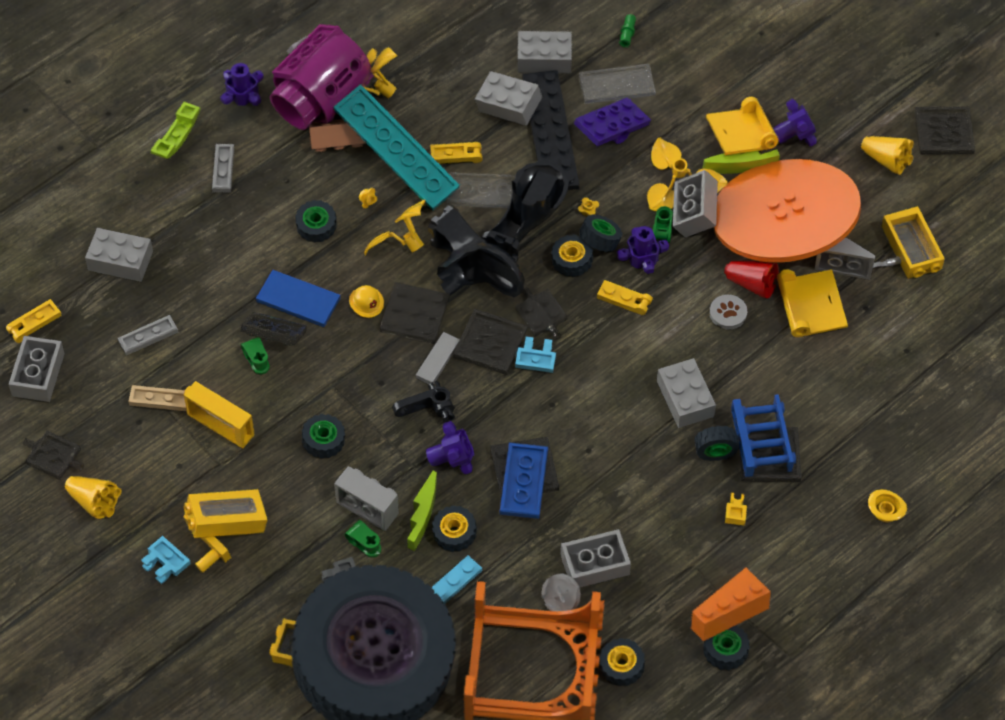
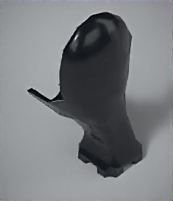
[482,161,569,262]
[428,205,525,298]

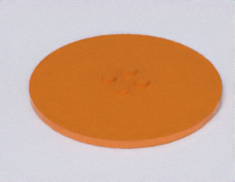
[713,159,861,262]

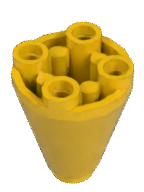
[861,136,914,175]
[65,476,121,519]

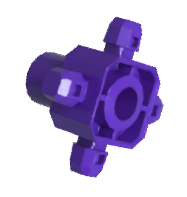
[220,63,264,106]
[773,98,817,146]
[617,226,669,274]
[426,421,474,475]

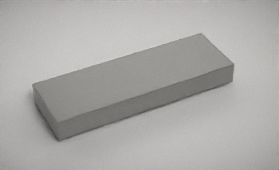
[212,144,234,192]
[118,315,178,356]
[416,332,460,384]

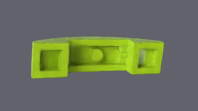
[151,102,200,159]

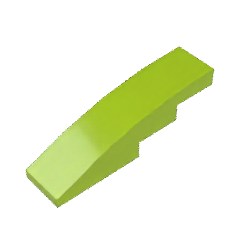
[703,149,780,174]
[407,471,437,551]

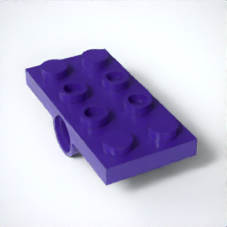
[574,97,651,146]

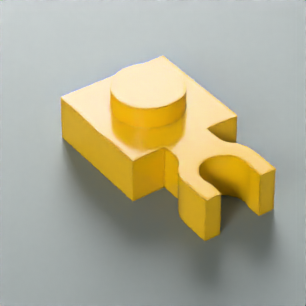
[725,493,747,526]

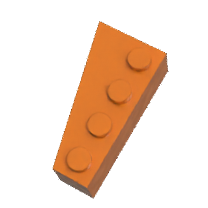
[691,568,771,641]

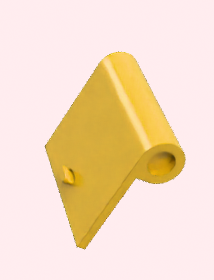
[706,97,778,155]
[777,269,848,337]

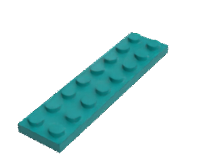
[334,84,460,211]

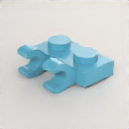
[515,336,556,373]
[141,536,190,584]

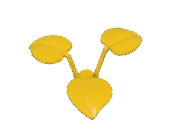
[364,47,397,98]
[647,138,728,212]
[364,199,426,256]

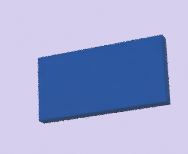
[256,270,341,327]
[500,443,548,519]

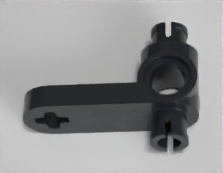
[392,381,455,423]

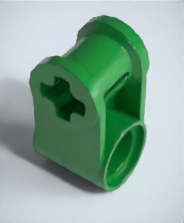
[653,206,673,243]
[241,337,270,375]
[344,520,382,558]

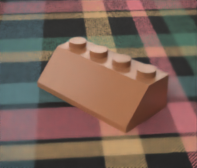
[309,119,366,152]

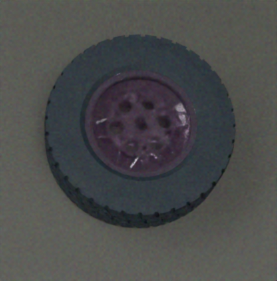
[292,565,456,720]

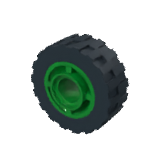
[295,200,337,243]
[579,214,623,252]
[302,414,345,459]
[694,426,739,461]
[703,625,750,670]

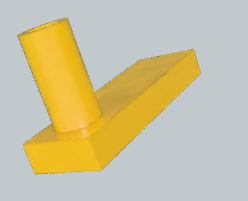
[183,515,231,573]

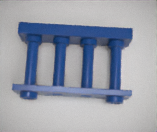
[731,394,796,477]

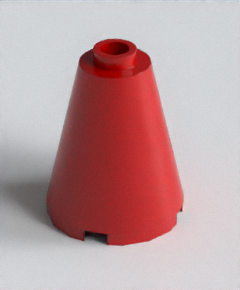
[724,261,779,298]

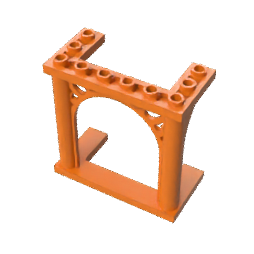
[464,581,604,720]

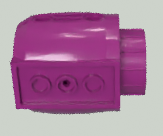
[270,24,374,130]

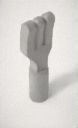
[873,256,901,268]

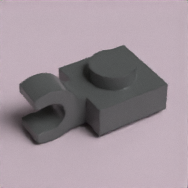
[321,557,356,582]

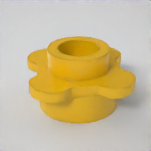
[359,188,377,208]
[578,198,599,216]

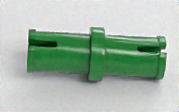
[619,14,636,48]

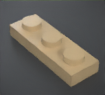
[129,385,186,411]

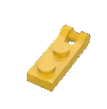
[430,142,483,164]
[597,280,653,315]
[6,299,62,343]

